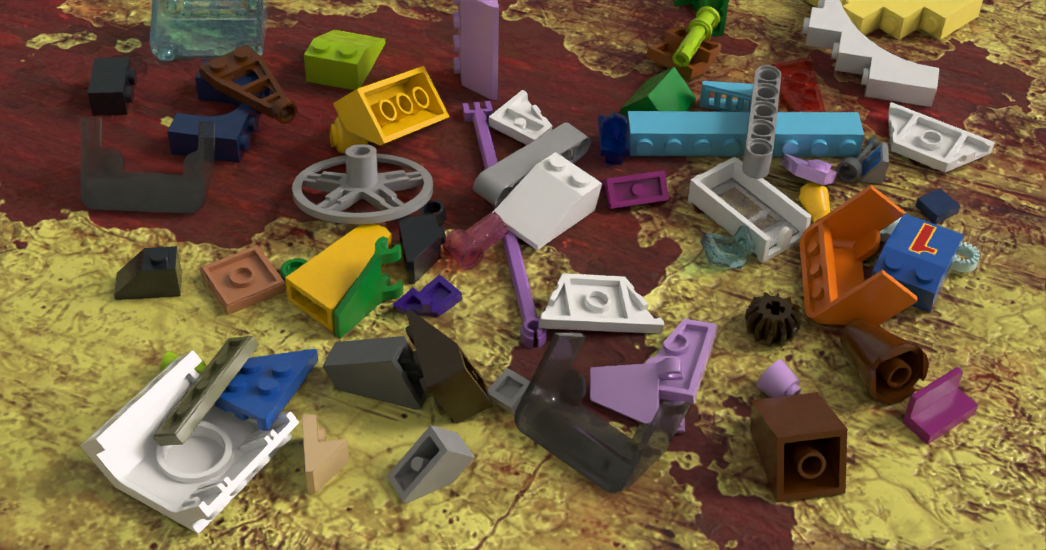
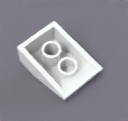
[491,152,602,250]

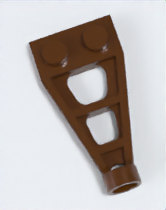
[199,45,297,124]

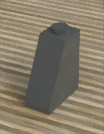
[323,336,427,410]

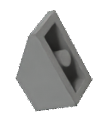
[386,425,475,503]

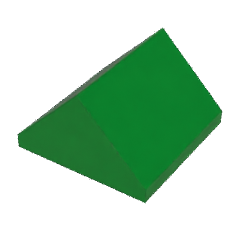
[620,67,696,116]

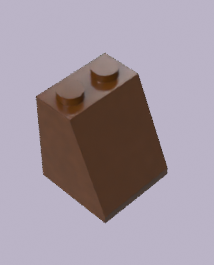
[750,392,848,502]

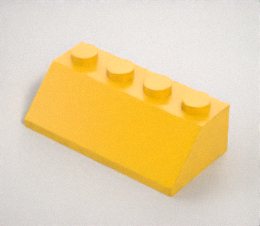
[333,66,449,146]

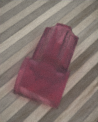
[443,211,509,270]

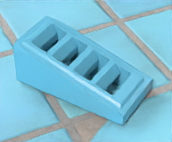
[699,81,753,112]

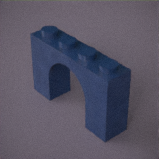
[167,60,272,163]

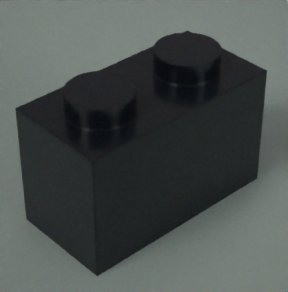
[88,57,137,116]

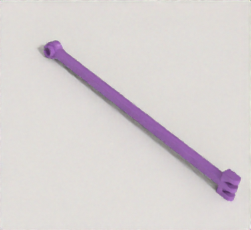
[462,101,547,348]

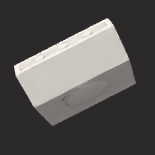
[80,350,299,534]

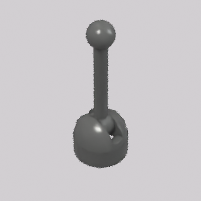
[836,137,879,183]

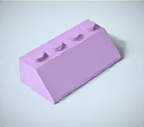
[453,0,499,100]

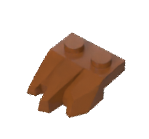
[646,27,721,79]

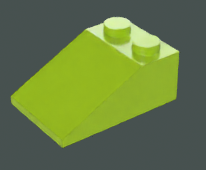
[304,30,386,90]

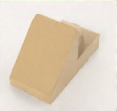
[302,414,349,494]

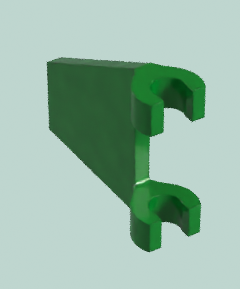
[333,236,403,339]

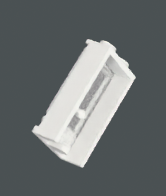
[688,157,811,263]

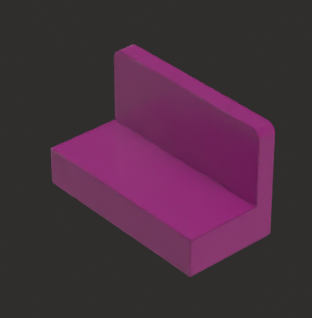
[600,170,669,209]
[902,367,978,445]

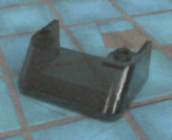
[81,116,215,213]
[514,333,691,493]

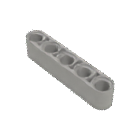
[742,65,781,179]
[473,123,591,208]

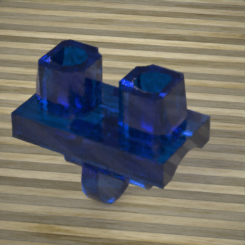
[597,113,631,165]

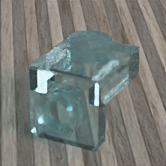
[700,226,756,269]

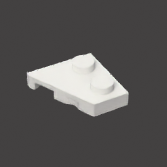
[489,90,552,145]

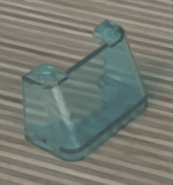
[150,0,268,61]

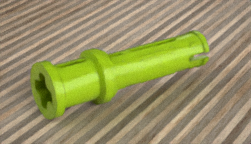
[672,6,720,67]

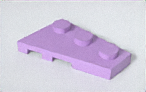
[644,319,717,405]

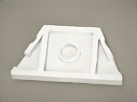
[888,102,995,172]
[538,273,664,334]

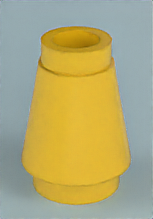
[799,182,831,223]

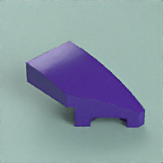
[393,274,463,317]

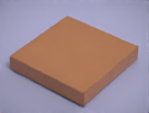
[199,245,287,315]

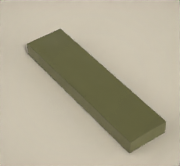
[153,336,259,446]

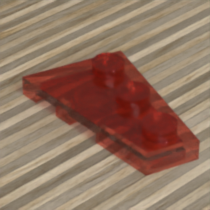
[770,56,825,112]

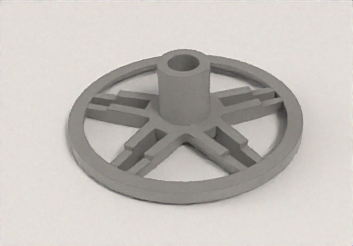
[292,144,433,224]

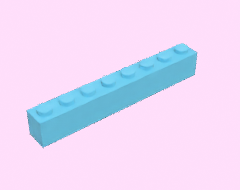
[626,111,864,157]

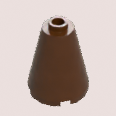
[840,319,929,405]

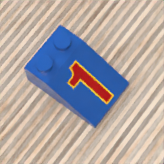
[871,213,964,312]

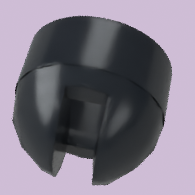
[420,200,446,226]

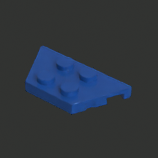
[215,349,318,431]

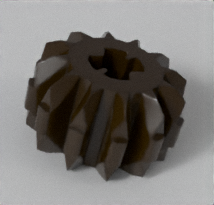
[745,292,802,347]

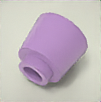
[756,359,802,398]

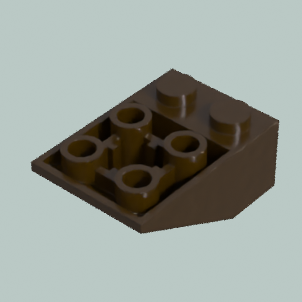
[405,310,493,424]

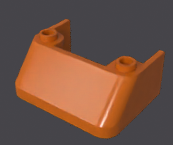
[799,185,918,326]

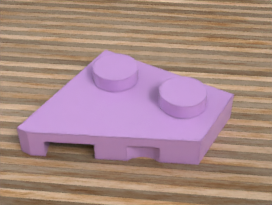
[780,153,838,185]

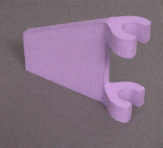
[590,358,685,433]

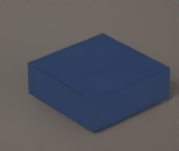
[915,188,960,224]

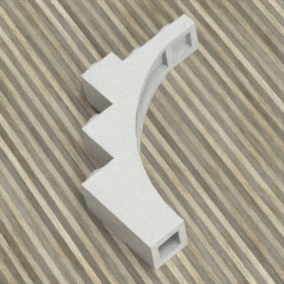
[802,0,939,107]

